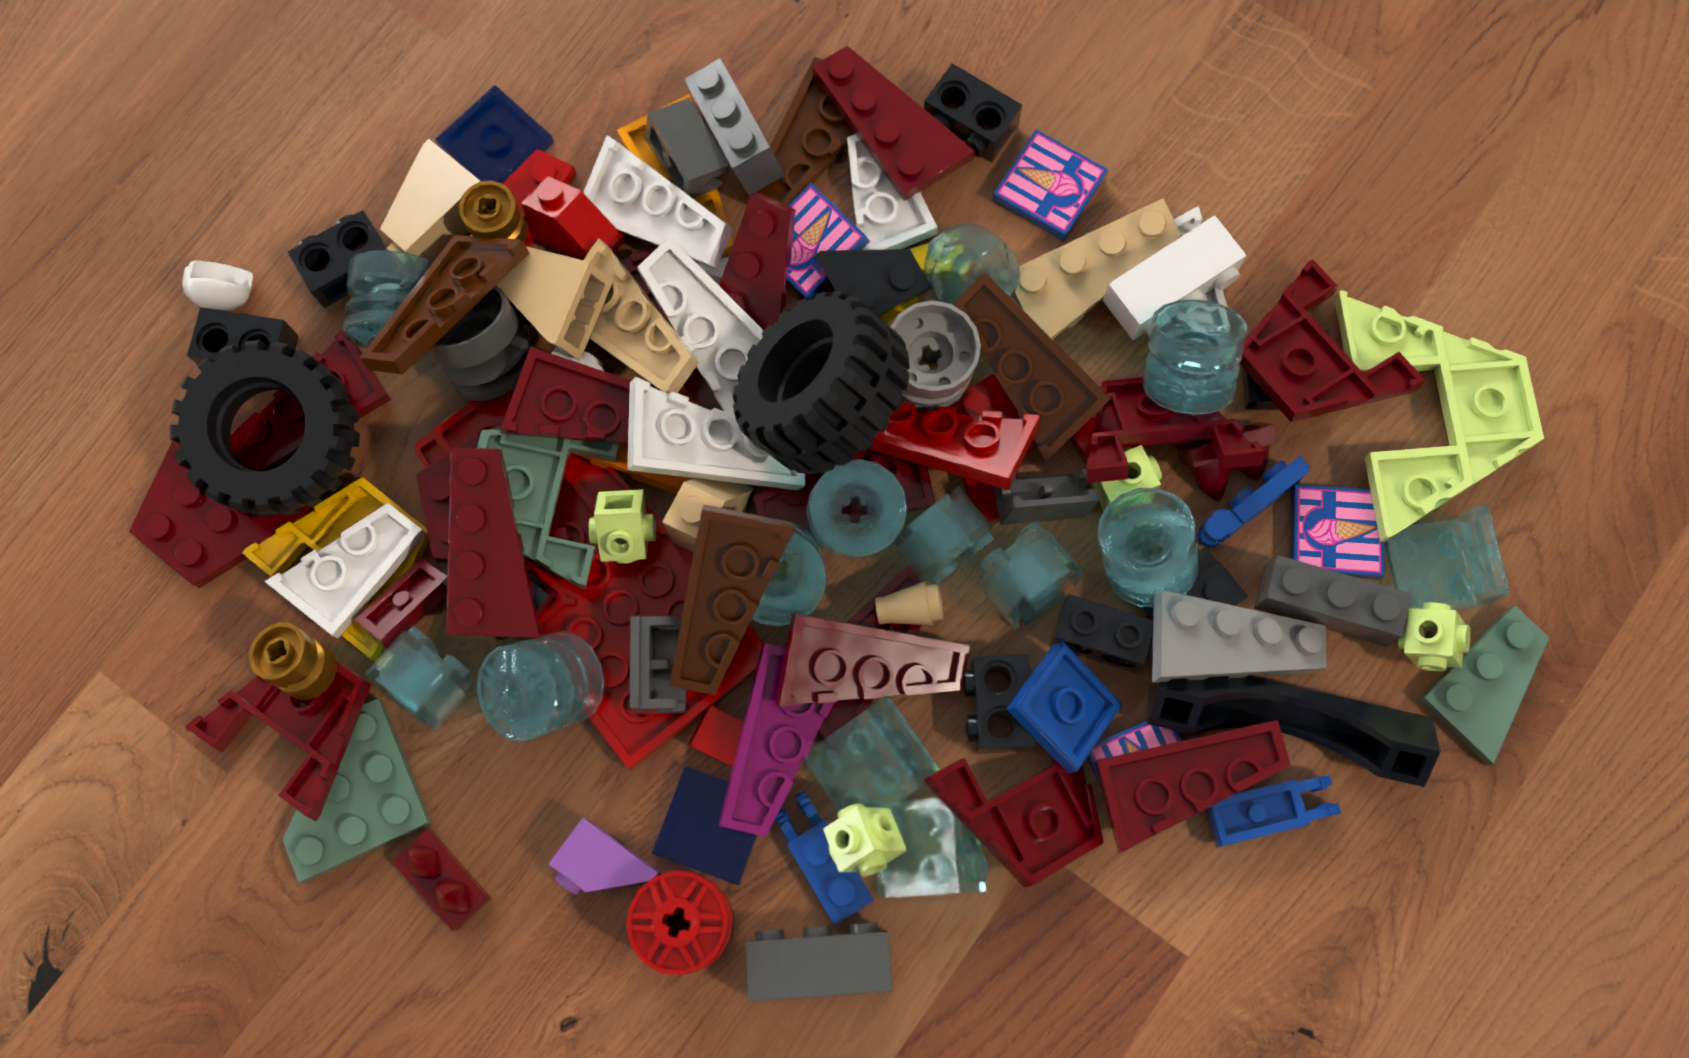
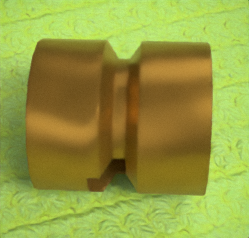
[459,180,528,243]
[249,622,337,700]

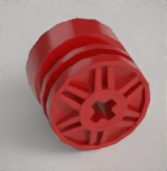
[626,871,735,975]

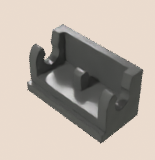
[645,98,730,198]
[993,469,1100,525]
[630,616,686,715]

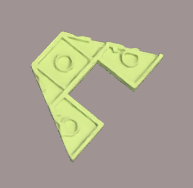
[1334,290,1544,542]

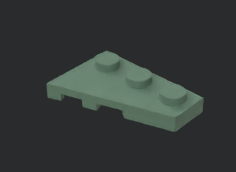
[1419,605,1549,766]

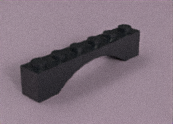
[1147,676,1441,787]

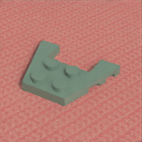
[477,429,620,589]

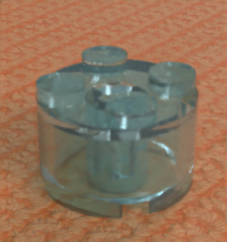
[924,223,1020,306]
[890,486,994,584]
[978,522,1084,628]
[364,626,474,732]

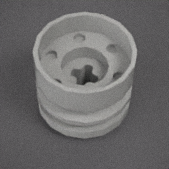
[890,300,981,411]

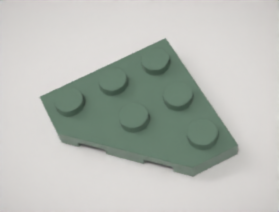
[282,698,433,883]

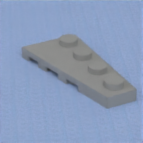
[1152,590,1327,683]

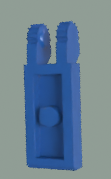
[1197,456,1310,549]
[1205,775,1341,847]
[775,790,874,925]

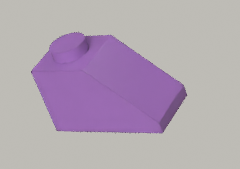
[548,818,662,895]

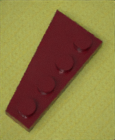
[812,46,975,201]
[719,192,796,330]
[446,447,543,638]

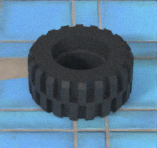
[733,291,910,474]
[169,340,360,517]

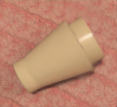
[875,581,944,626]

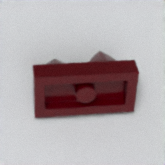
[1177,422,1278,501]
[354,557,447,651]
[392,829,491,931]

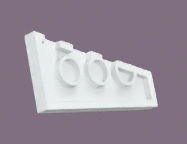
[583,135,733,269]
[638,236,764,420]
[627,377,805,490]

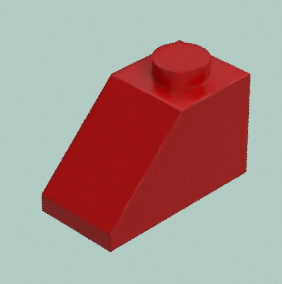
[521,176,625,260]

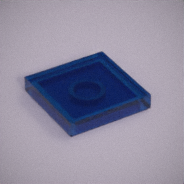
[435,85,554,184]
[652,766,758,886]

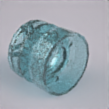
[343,250,433,348]
[1143,299,1248,415]
[806,459,907,559]
[1098,488,1199,607]
[752,519,827,627]
[477,631,604,742]

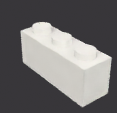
[1102,215,1247,340]

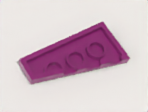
[718,643,834,837]

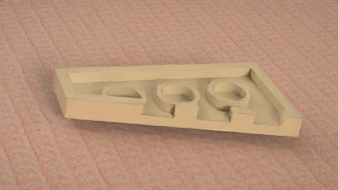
[1006,198,1182,339]
[583,238,699,394]

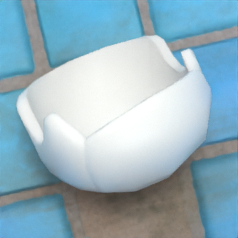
[182,260,253,311]

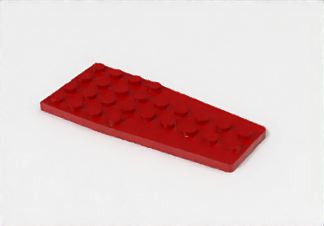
[414,389,763,771]

